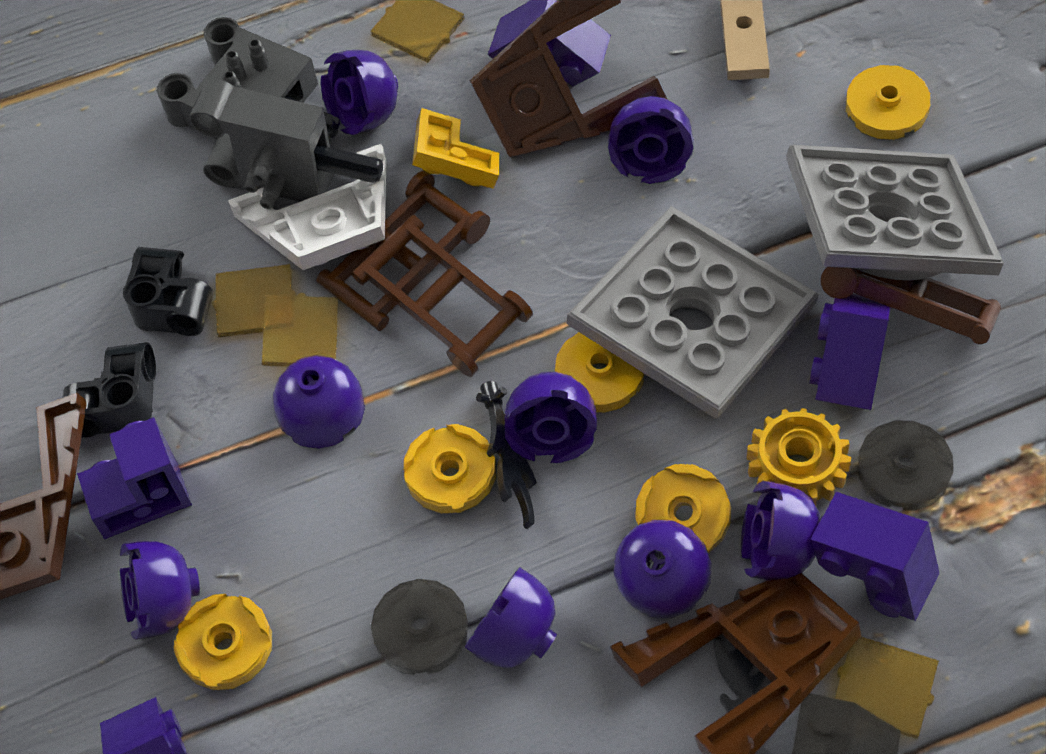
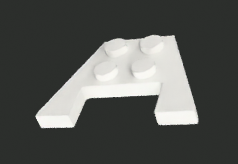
[228,144,386,270]

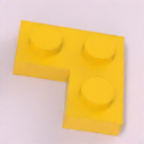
[412,108,499,189]

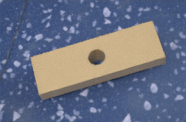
[720,0,770,80]

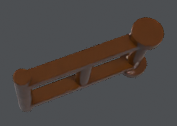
[316,170,490,331]
[351,214,533,377]
[820,267,1001,344]

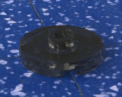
[857,420,954,511]
[371,579,468,675]

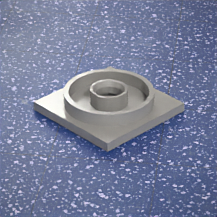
[786,145,1004,280]
[566,206,819,419]

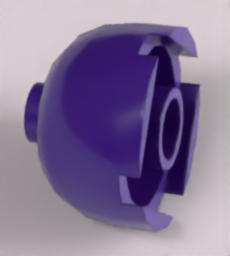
[320,50,398,135]
[608,96,694,184]
[273,355,365,449]
[505,372,597,463]
[741,481,821,580]
[614,520,712,618]
[120,541,200,640]
[465,567,557,668]

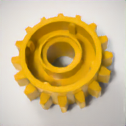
[746,408,852,506]

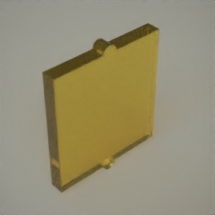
[370,0,465,63]
[212,264,297,338]
[262,292,338,367]
[831,637,939,739]

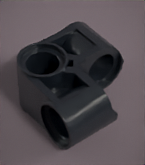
[123,247,214,336]
[62,342,156,438]

